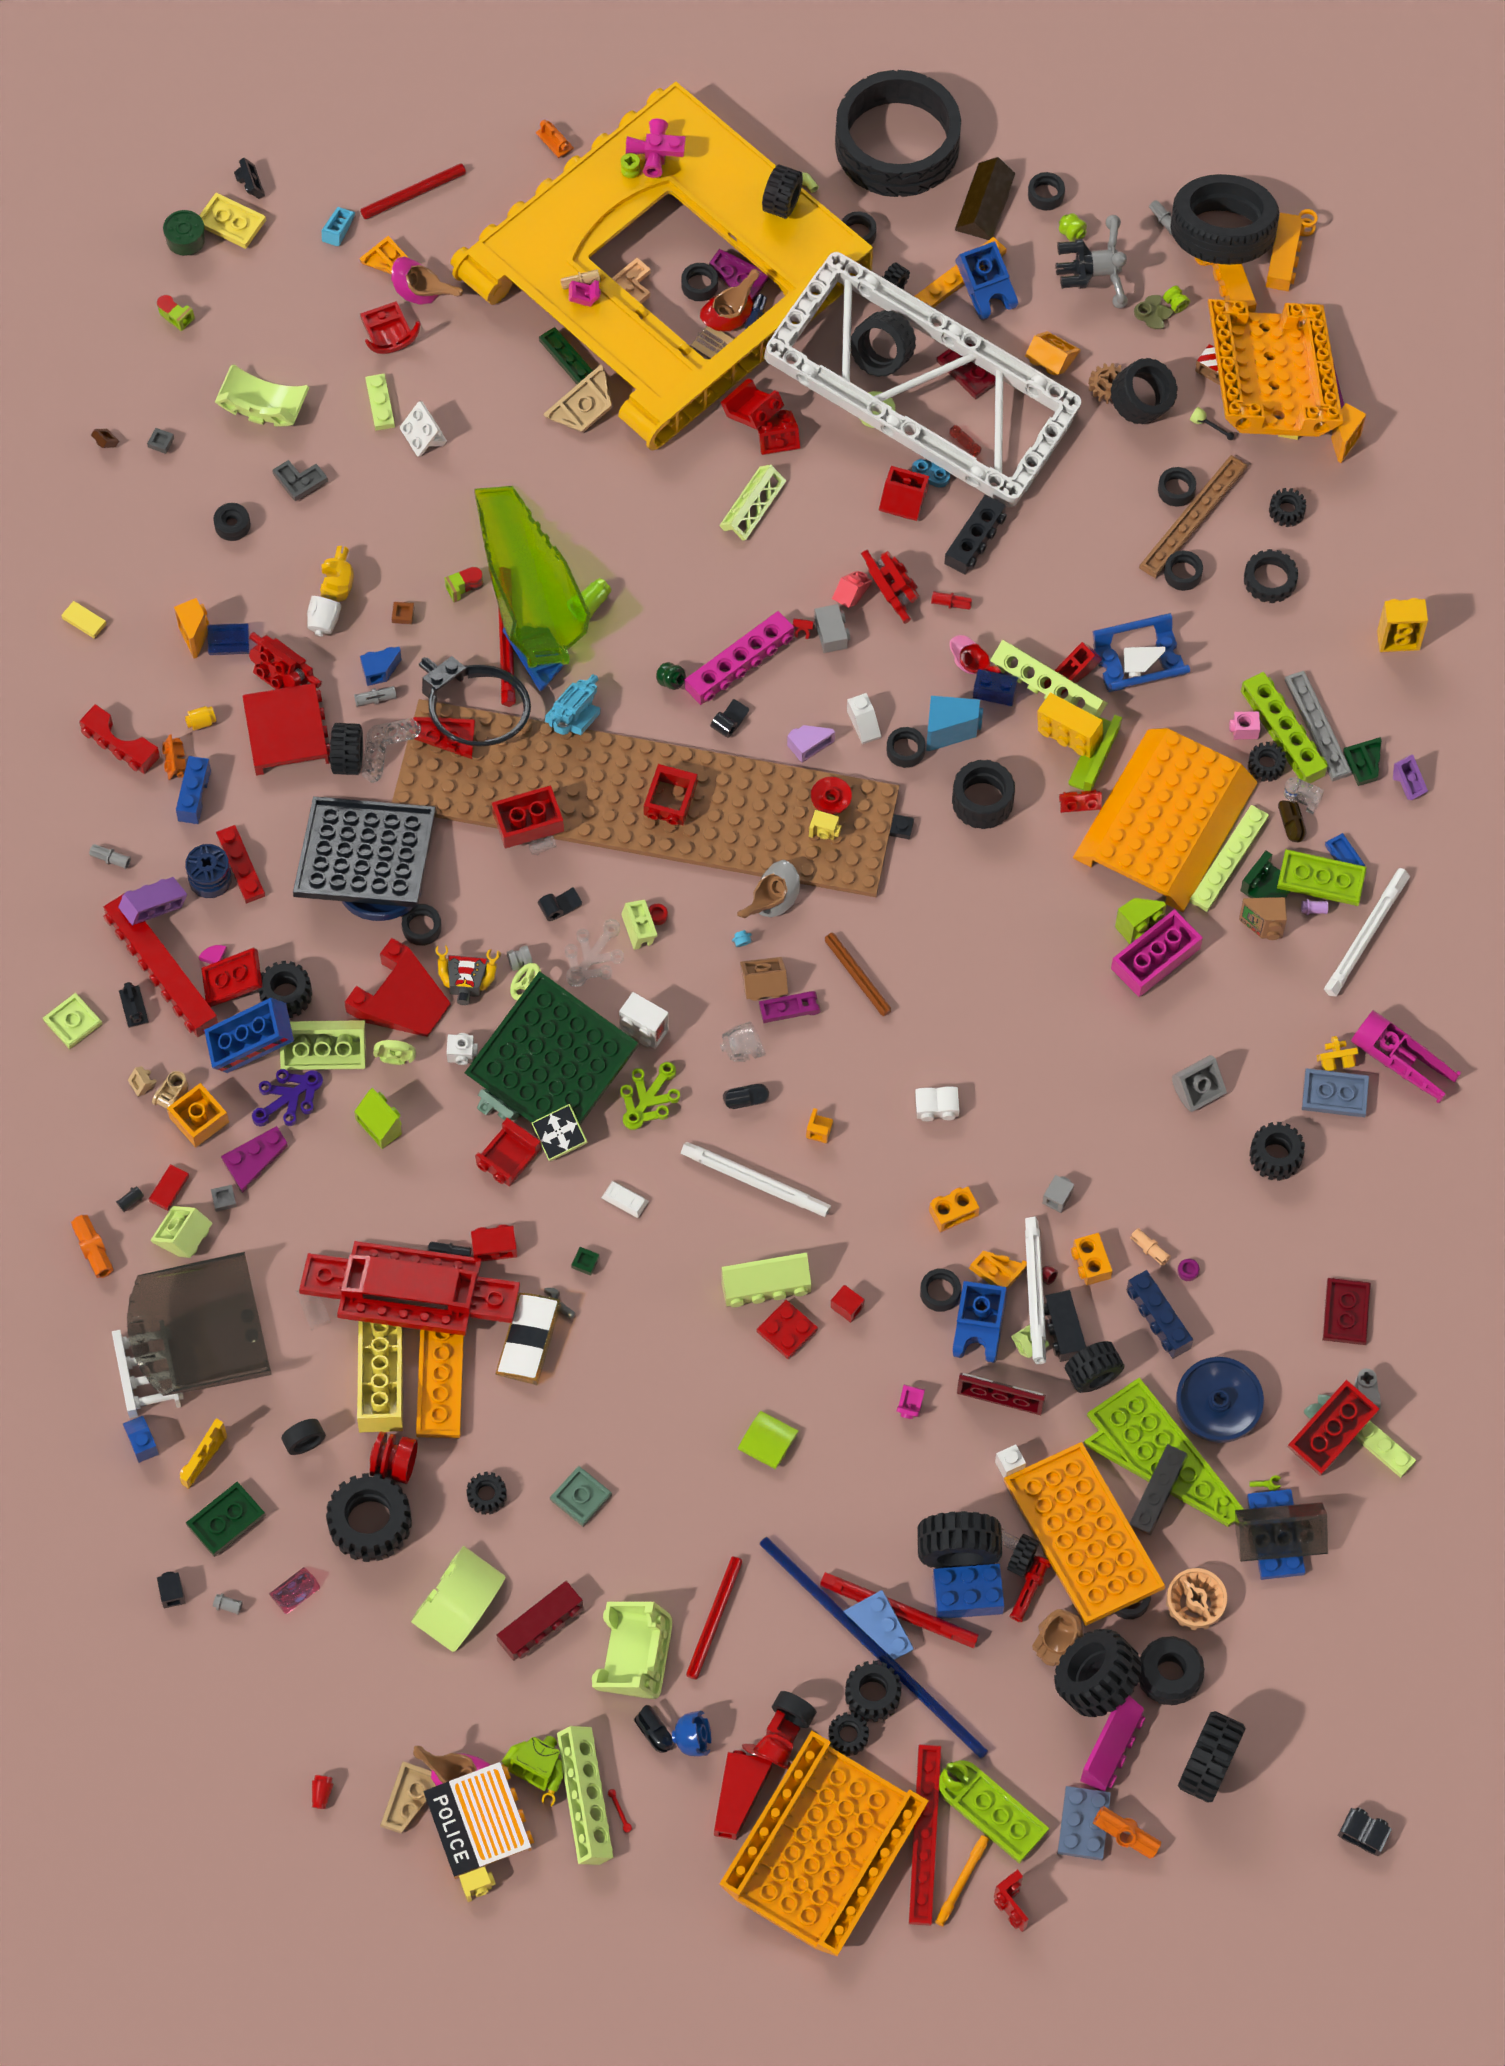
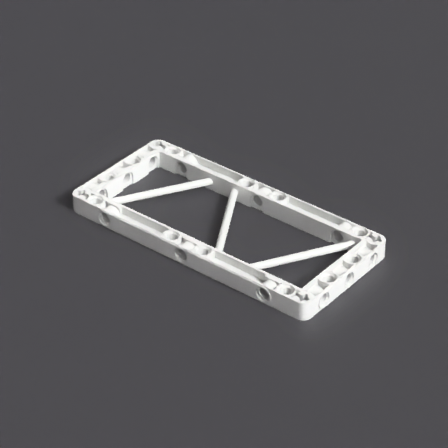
[764,252,1081,507]

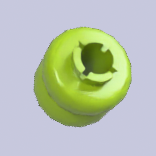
[1059,213,1087,241]

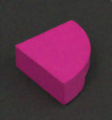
[199,945,227,964]

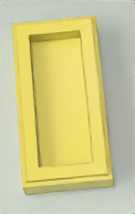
[61,601,106,638]

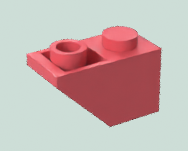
[832,571,872,608]

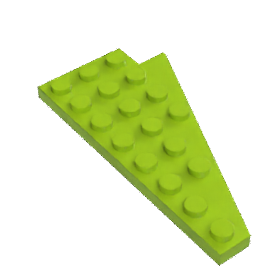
[1084,1377,1246,1527]

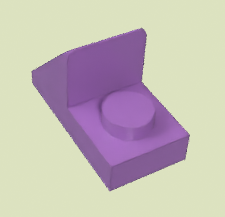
[1393,754,1428,800]

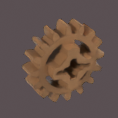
[1088,363,1122,404]

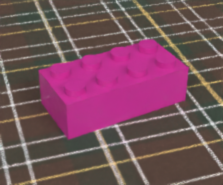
[1111,909,1203,997]

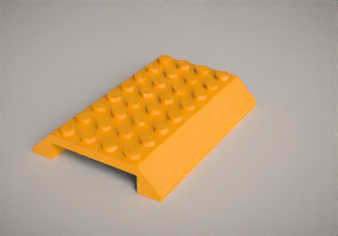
[1073,728,1258,912]
[719,1731,928,1956]

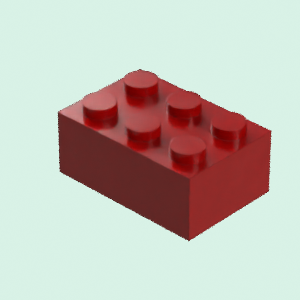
[492,785,564,849]

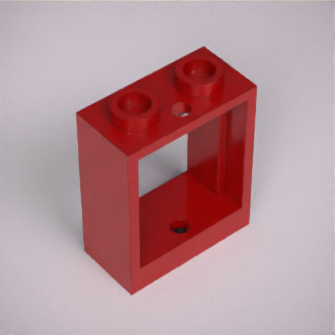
[644,764,698,826]

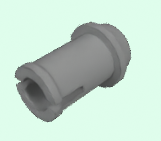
[213,1593,243,1615]

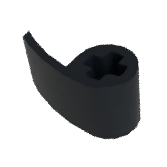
[710,699,749,738]
[537,887,582,921]

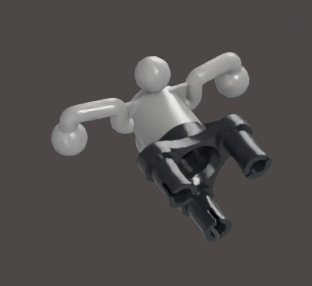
[1055,215,1128,309]

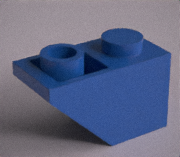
[360,646,402,686]

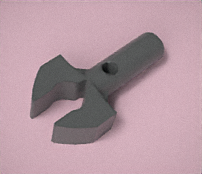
[539,1288,576,1319]

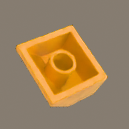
[1025,331,1081,376]
[1331,403,1366,463]
[174,598,210,659]

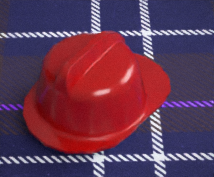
[742,1734,793,1769]

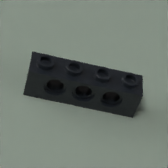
[944,495,1007,574]
[1129,1444,1188,1535]

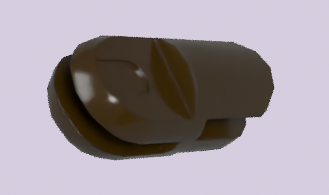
[1278,800,1306,843]

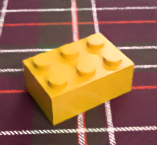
[1377,598,1428,652]
[1037,692,1103,758]

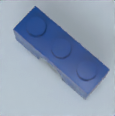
[176,756,211,824]

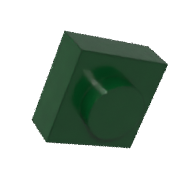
[571,1247,600,1276]

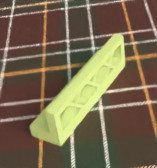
[719,465,786,541]

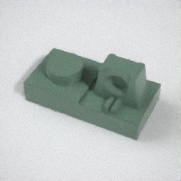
[477,1089,520,1120]

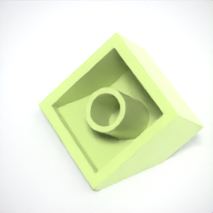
[150,1206,213,1258]

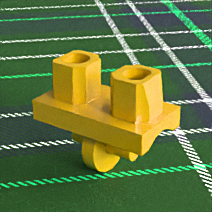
[1316,1036,1358,1071]

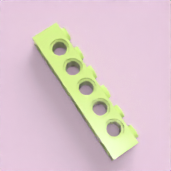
[990,640,1108,718]
[557,1726,613,1865]

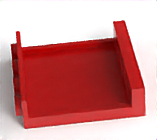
[242,683,330,776]

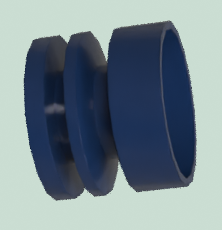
[185,844,232,898]

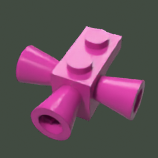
[626,118,686,178]

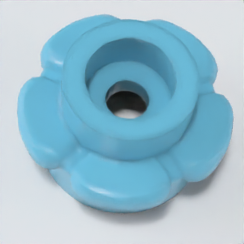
[732,930,752,947]

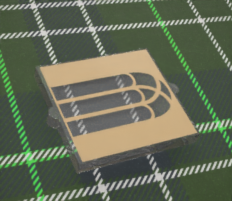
[690,326,734,359]

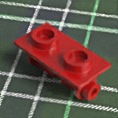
[1059,789,1102,813]

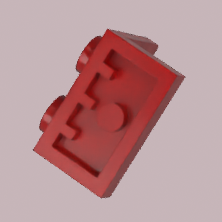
[757,410,800,455]
[994,1869,1029,1932]

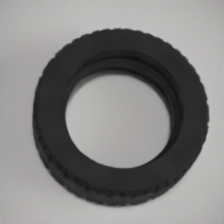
[1170,174,1279,265]

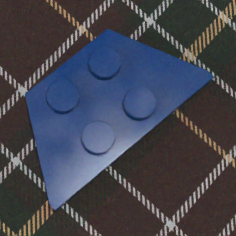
[503,625,567,691]

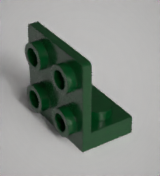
[1240,850,1291,899]

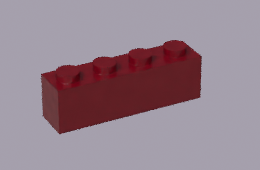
[496,1581,583,1661]

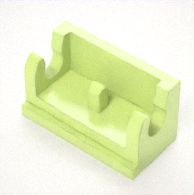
[621,899,657,950]

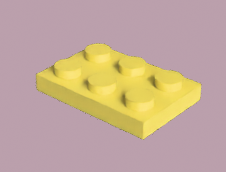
[199,193,266,249]

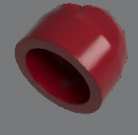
[1042,1266,1058,1285]

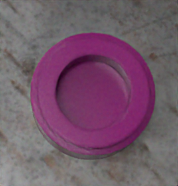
[1177,1259,1200,1281]

